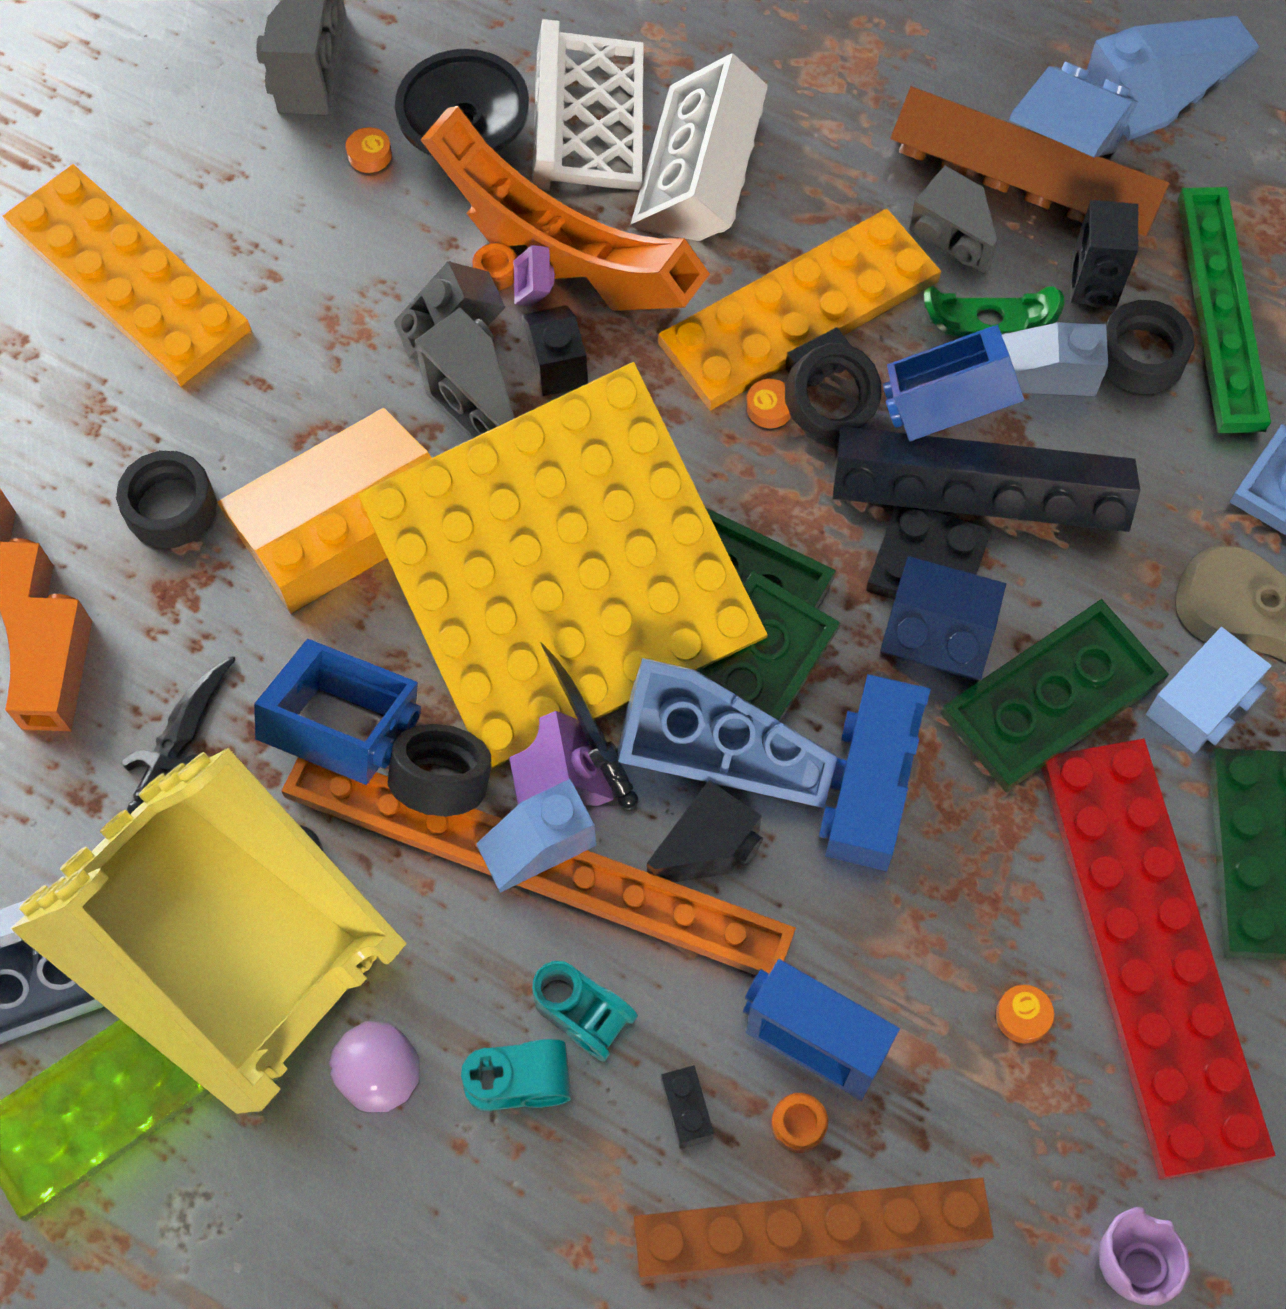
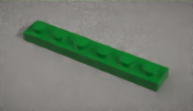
[1177,187,1271,433]

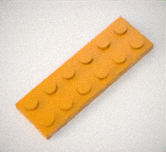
[2,164,252,387]
[658,208,941,411]

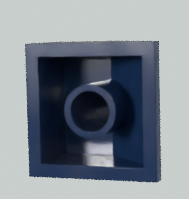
[880,556,1007,681]

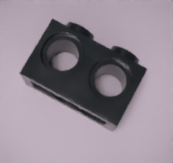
[1071,200,1138,307]

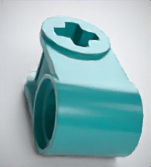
[532,961,638,1062]
[461,1039,571,1111]

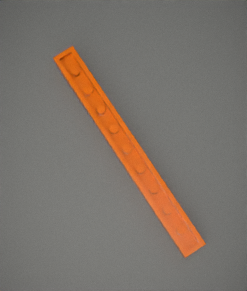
[281,757,796,976]

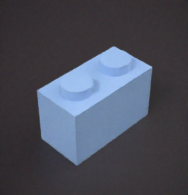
[1145,626,1272,754]

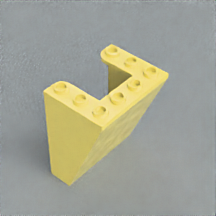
[11,748,407,1114]

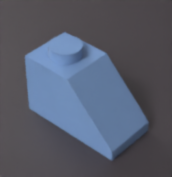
[476,779,597,893]

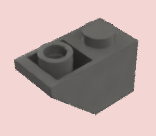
[909,166,998,274]
[394,261,506,359]

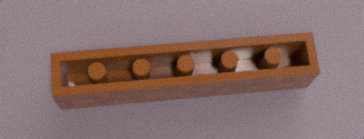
[890,86,1171,237]
[633,1177,994,1285]

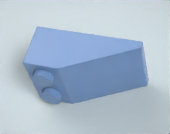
[1009,61,1138,157]

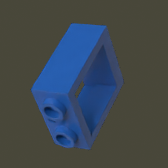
[882,324,1025,441]
[254,638,421,785]
[743,959,900,1101]

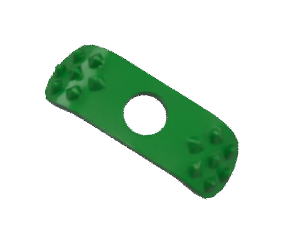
[924,286,1065,336]

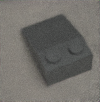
[256,0,346,115]
[415,308,514,439]

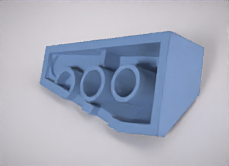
[1087,16,1259,141]
[617,658,837,808]

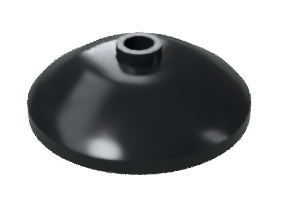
[395,49,530,156]

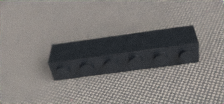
[832,426,1141,532]

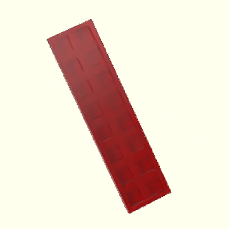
[1041,738,1276,1180]

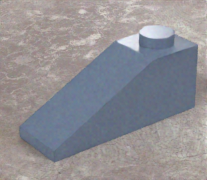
[1002,322,1108,396]

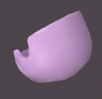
[329,1021,420,1112]
[1099,1207,1190,1306]

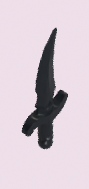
[540,642,639,810]
[121,656,235,814]

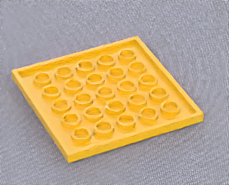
[358,362,768,770]

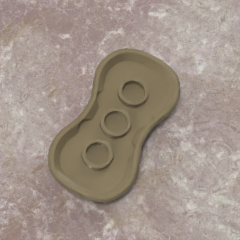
[1176,546,1286,662]

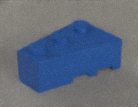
[819,674,931,871]

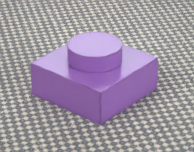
[514,245,554,307]

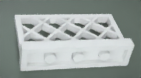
[532,19,643,191]

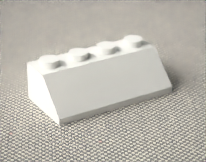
[630,53,768,241]

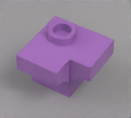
[509,711,614,807]

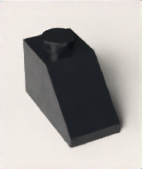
[522,305,588,396]
[647,780,763,882]

